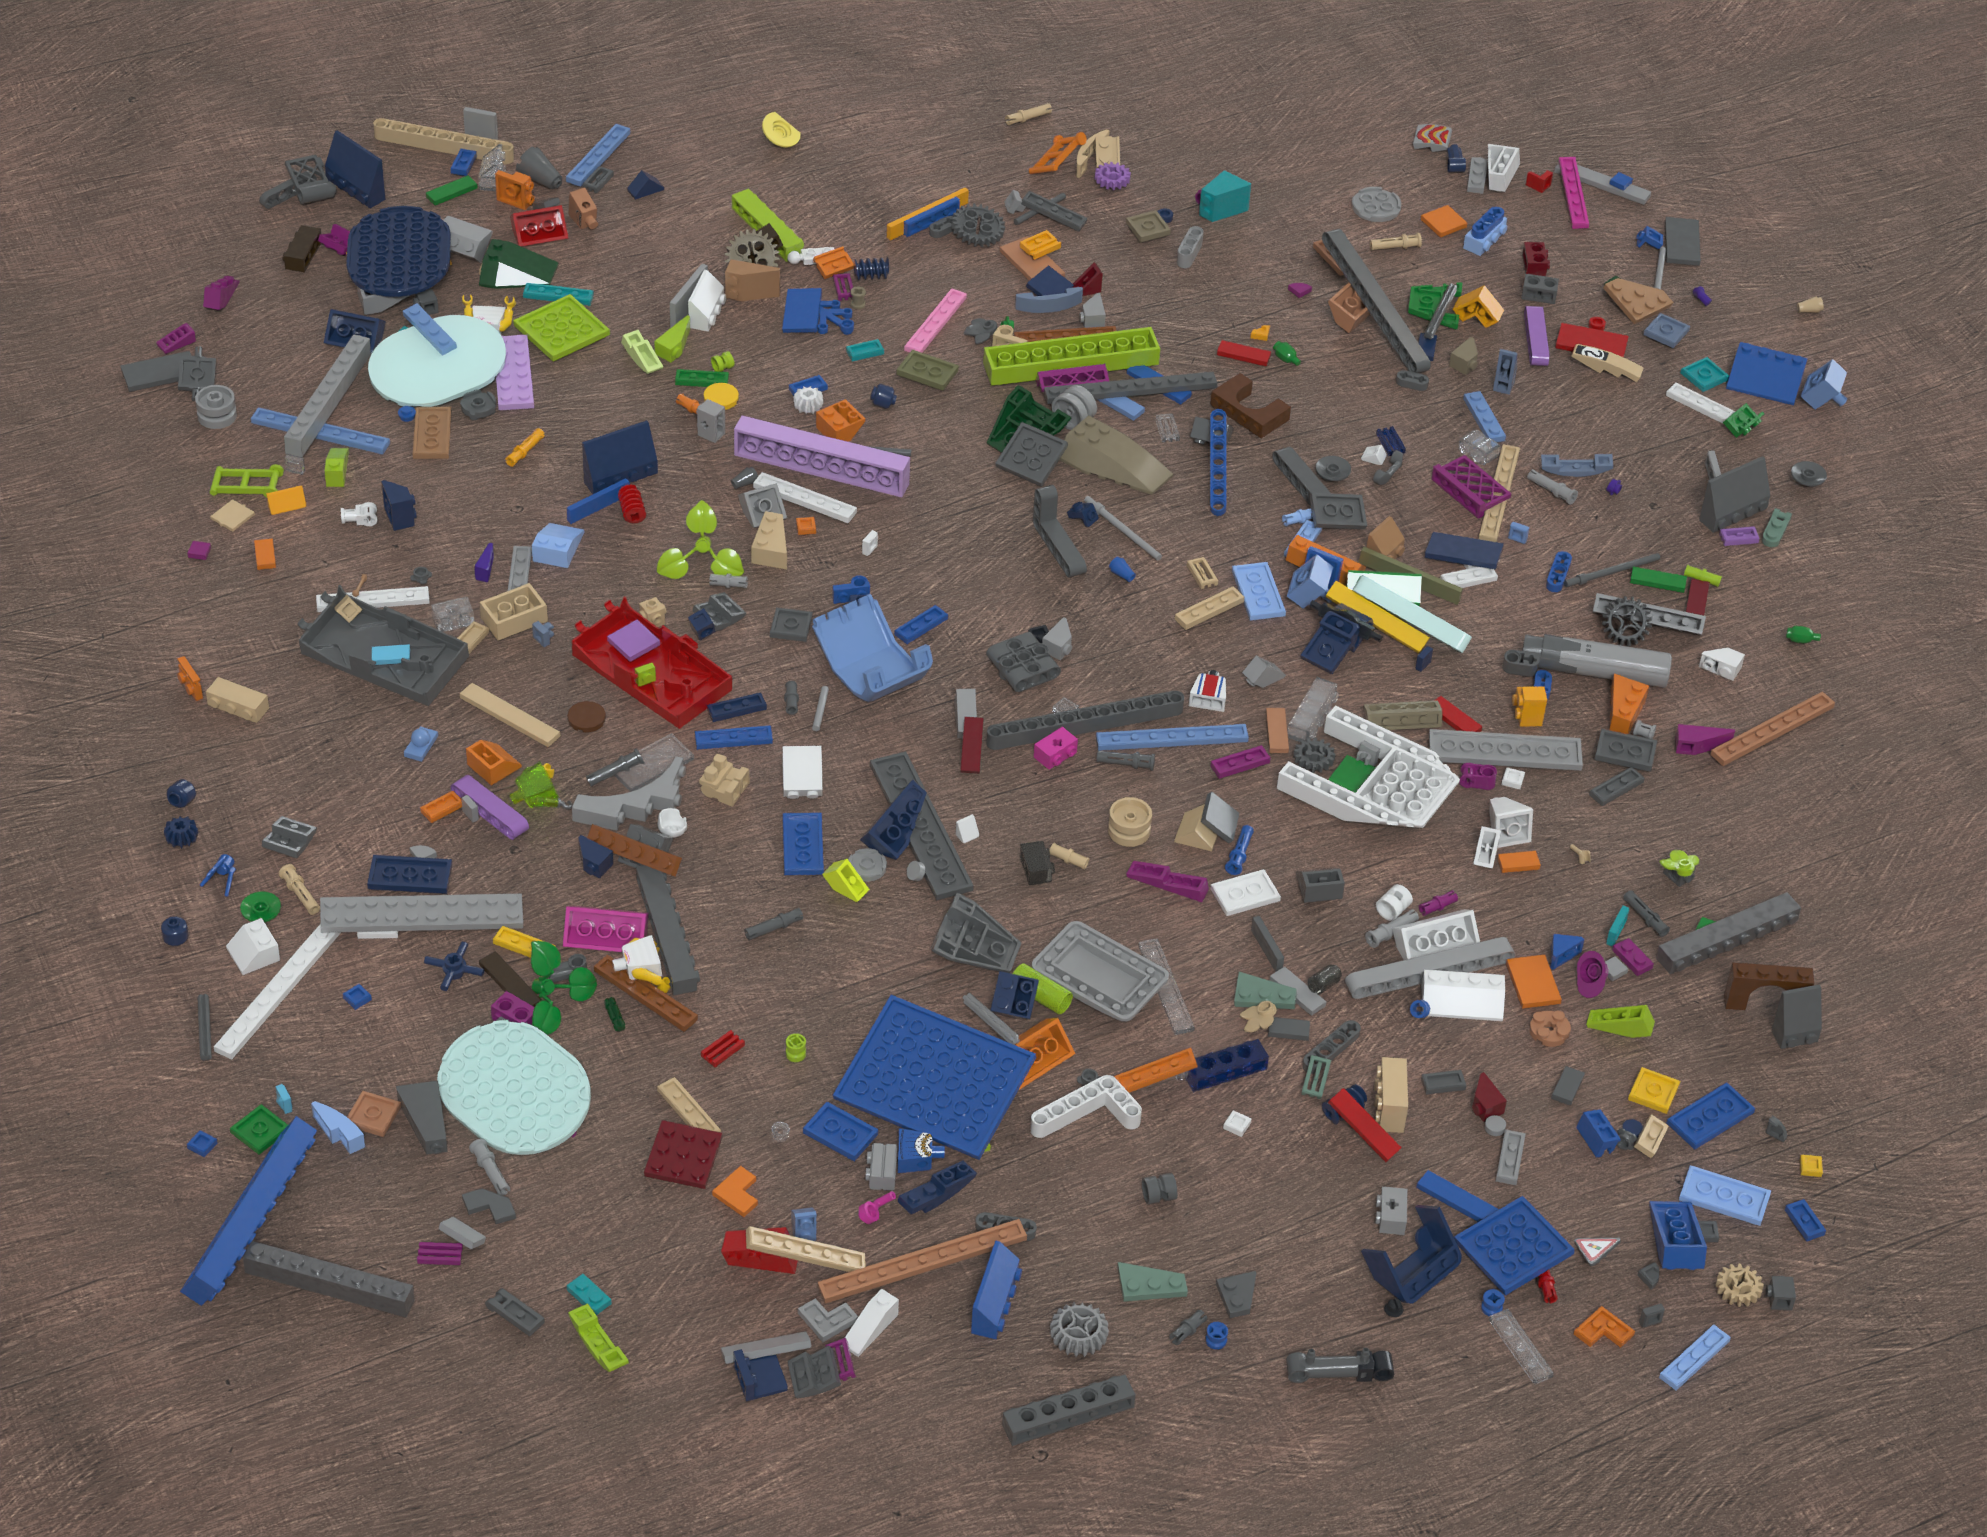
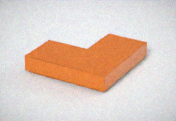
[712,1166,758,1217]
[1574,1306,1635,1348]

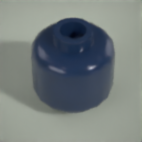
[870,384,897,409]
[166,779,196,808]
[161,916,189,946]

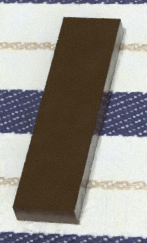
[479,951,542,1007]

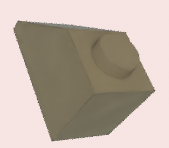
[1449,337,1478,375]

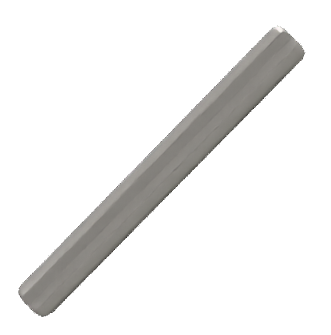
[963,993,1020,1045]

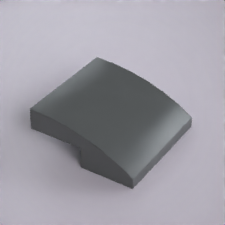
[693,592,746,631]
[262,816,317,858]
[788,1346,841,1399]

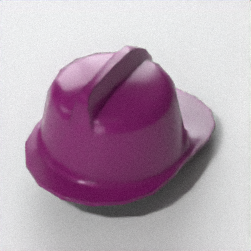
[1577,951,1609,998]

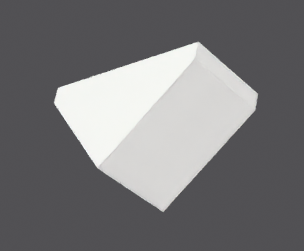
[1474,826,1501,868]

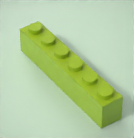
[732,188,804,262]

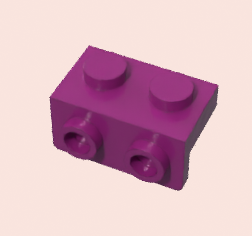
[318,224,350,255]

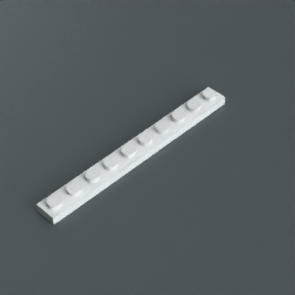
[214,924,341,1059]

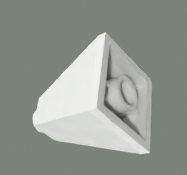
[1489,797,1533,848]

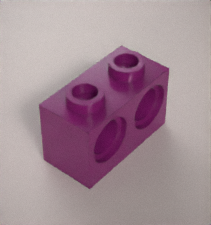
[491,991,535,1025]

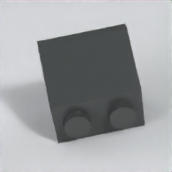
[1190,416,1234,449]

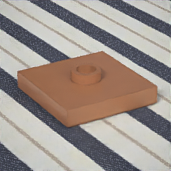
[347,1091,401,1137]

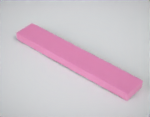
[904,288,967,353]

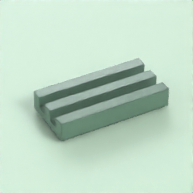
[1301,1055,1331,1099]

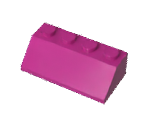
[563,905,649,952]

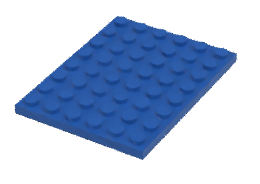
[833,995,1037,1160]

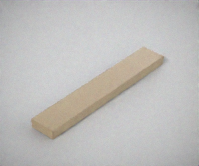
[460,683,560,747]
[746,1226,866,1272]

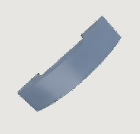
[1015,287,1083,313]
[1541,454,1613,477]

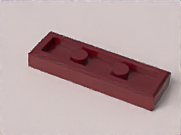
[1686,579,1710,616]
[961,717,984,774]

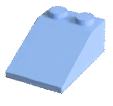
[532,523,584,568]

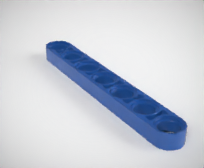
[1210,409,1226,516]

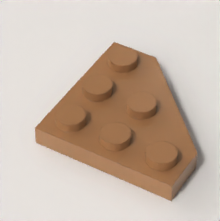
[1603,278,1674,324]

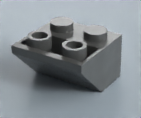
[618,824,673,868]
[1296,867,1345,903]

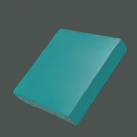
[1680,357,1730,392]

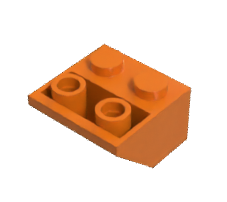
[816,399,866,442]
[466,740,522,786]

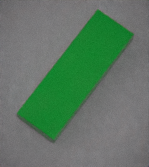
[426,175,478,206]
[675,369,729,387]
[1630,567,1687,593]

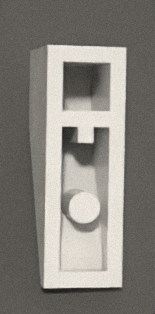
[841,1289,899,1357]

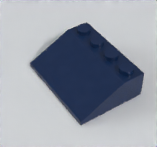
[325,130,386,208]
[582,420,658,494]

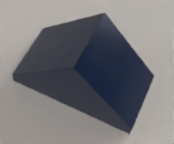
[627,170,664,200]

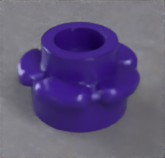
[1606,479,1622,496]

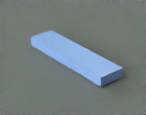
[1659,1325,1731,1390]

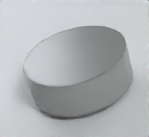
[907,861,925,881]
[1485,1115,1506,1136]

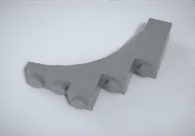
[572,756,686,831]

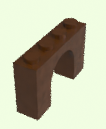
[1210,373,1291,438]
[1724,962,1814,1010]

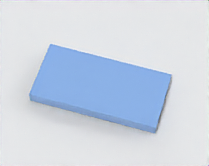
[1232,562,1286,620]
[1679,1165,1771,1226]

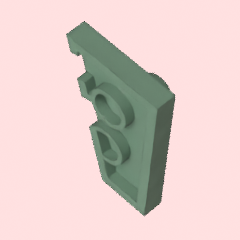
[1234,972,1297,1009]
[1117,1262,1188,1302]

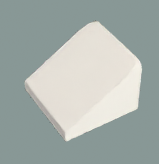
[1361,445,1387,465]
[956,814,979,843]

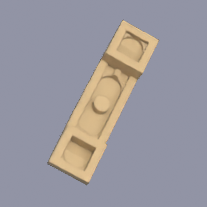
[1076,130,1110,178]

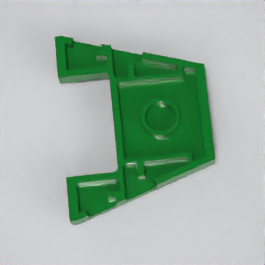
[1408,282,1463,330]

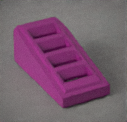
[156,323,196,354]

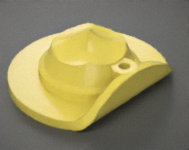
[762,112,801,148]

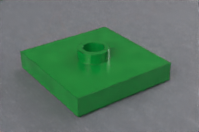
[230,1104,288,1155]

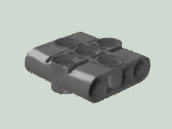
[986,632,1061,692]

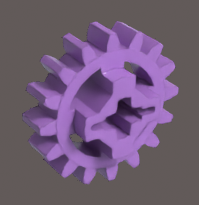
[1095,162,1131,190]

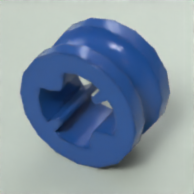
[1410,1000,1431,1018]

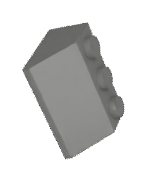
[443,216,493,263]

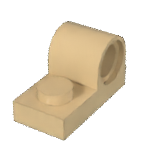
[992,325,1027,346]

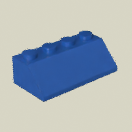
[971,1241,1022,1339]

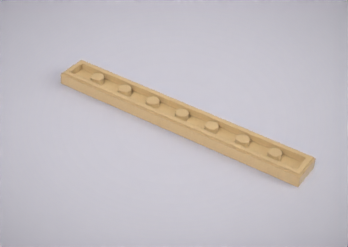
[1479,444,1520,542]

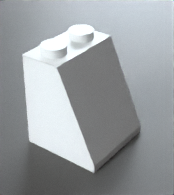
[782,746,822,799]

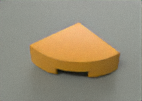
[1250,325,1270,341]

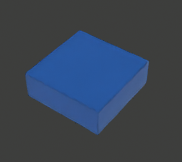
[1610,172,1633,191]
[343,984,372,1010]
[187,1130,218,1157]

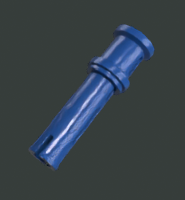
[1225,825,1254,875]

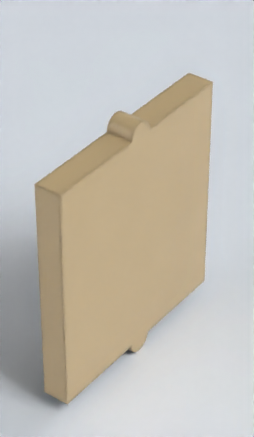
[210,500,255,531]

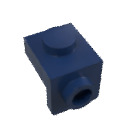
[1067,502,1099,527]

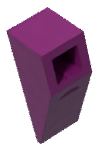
[203,276,240,310]
[1675,724,1735,755]

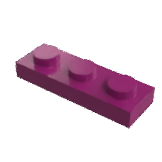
[1210,745,1271,779]

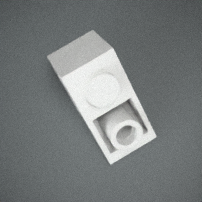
[1699,648,1745,681]

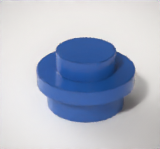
[398,406,416,422]

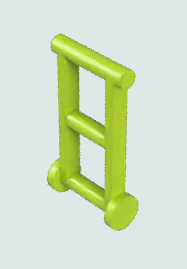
[209,464,284,498]

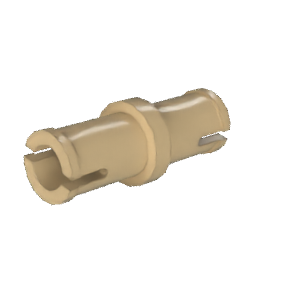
[1049,843,1089,870]

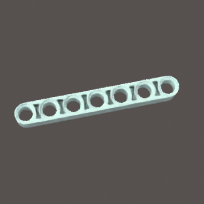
[1353,575,1472,653]

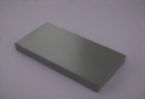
[1665,217,1701,266]
[120,351,191,392]

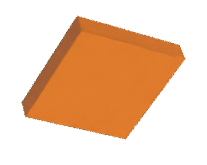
[1421,205,1467,238]

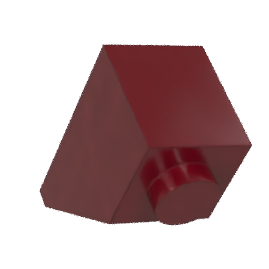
[1472,1072,1507,1122]

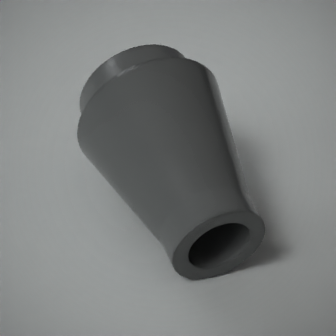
[731,467,758,489]

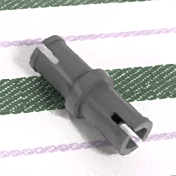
[784,681,799,715]
[1169,1310,1207,1345]

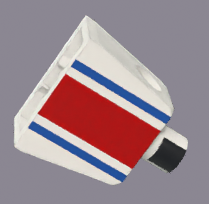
[1189,670,1226,712]

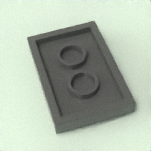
[1309,493,1367,529]
[1595,729,1657,772]

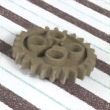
[724,229,780,267]

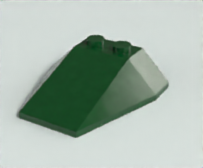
[479,239,559,289]
[987,385,1072,453]

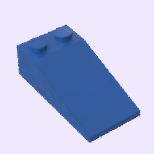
[1649,1201,1707,1270]

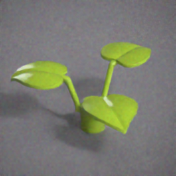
[657,500,744,579]

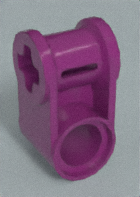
[1459,763,1497,790]

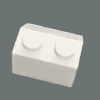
[226,918,280,975]

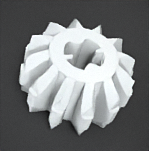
[794,386,823,414]

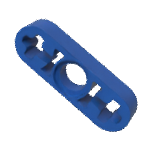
[1471,207,1504,239]
[1546,551,1572,592]

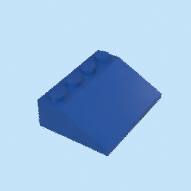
[1726,342,1808,405]

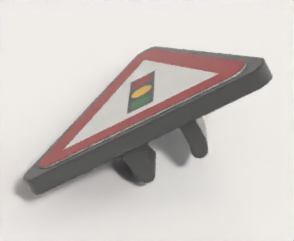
[1574,1238,1621,1266]

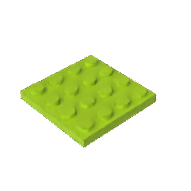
[513,294,610,361]

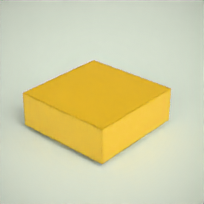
[1800,1155,1823,1177]

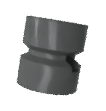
[1141,1173,1178,1205]

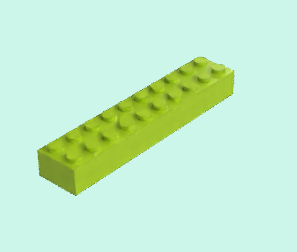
[983,327,1160,386]

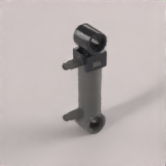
[1286,1347,1395,1383]

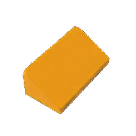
[266,485,306,515]

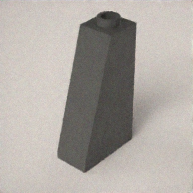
[396,1081,448,1155]

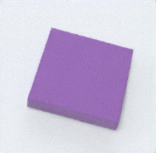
[607,620,660,662]

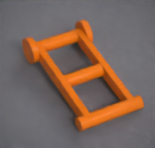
[1029,132,1087,174]

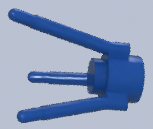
[200,854,236,897]

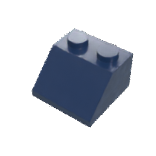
[381,480,417,531]

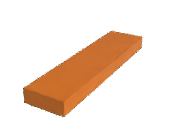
[1114,1048,1198,1093]

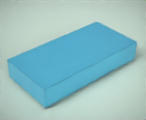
[372,644,410,665]

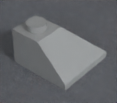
[738,483,787,528]

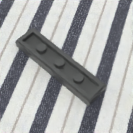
[1021,191,1087,231]

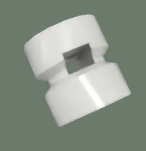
[1376,884,1413,921]

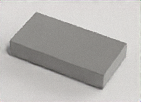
[438,1217,486,1249]

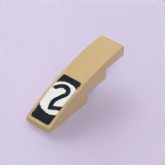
[1571,344,1643,382]

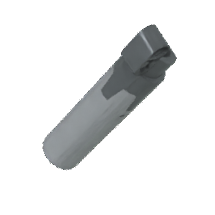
[1502,634,1672,688]

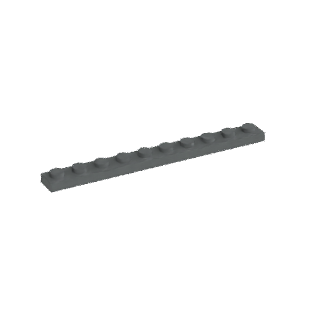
[1044,372,1217,404]

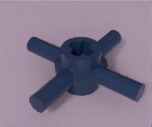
[424,942,484,991]

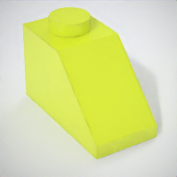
[822,859,870,902]

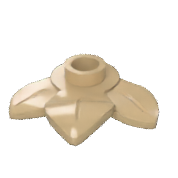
[1240,1001,1277,1032]

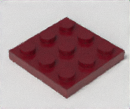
[644,1120,723,1189]

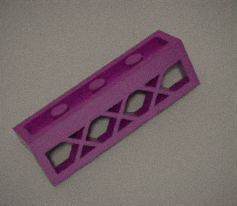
[1036,364,1109,392]

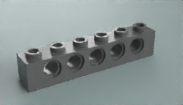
[1002,1374,1136,1446]

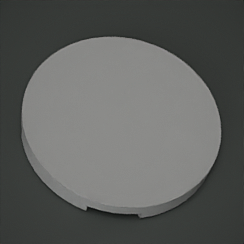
[1352,187,1401,222]

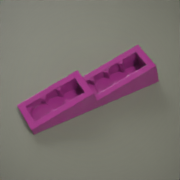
[1126,861,1209,902]

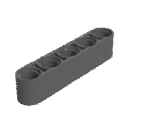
[1272,446,1331,506]

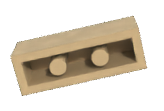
[206,677,269,723]

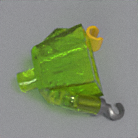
[510,761,573,809]

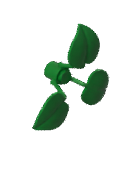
[531,941,597,1035]

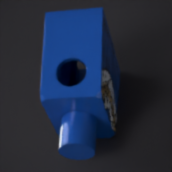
[898,1129,945,1173]

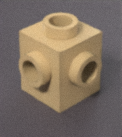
[638,597,666,627]

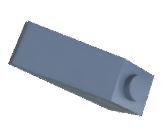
[1493,349,1517,395]

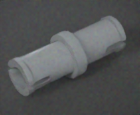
[709,574,748,588]

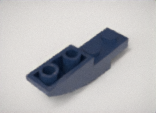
[897,1160,977,1215]

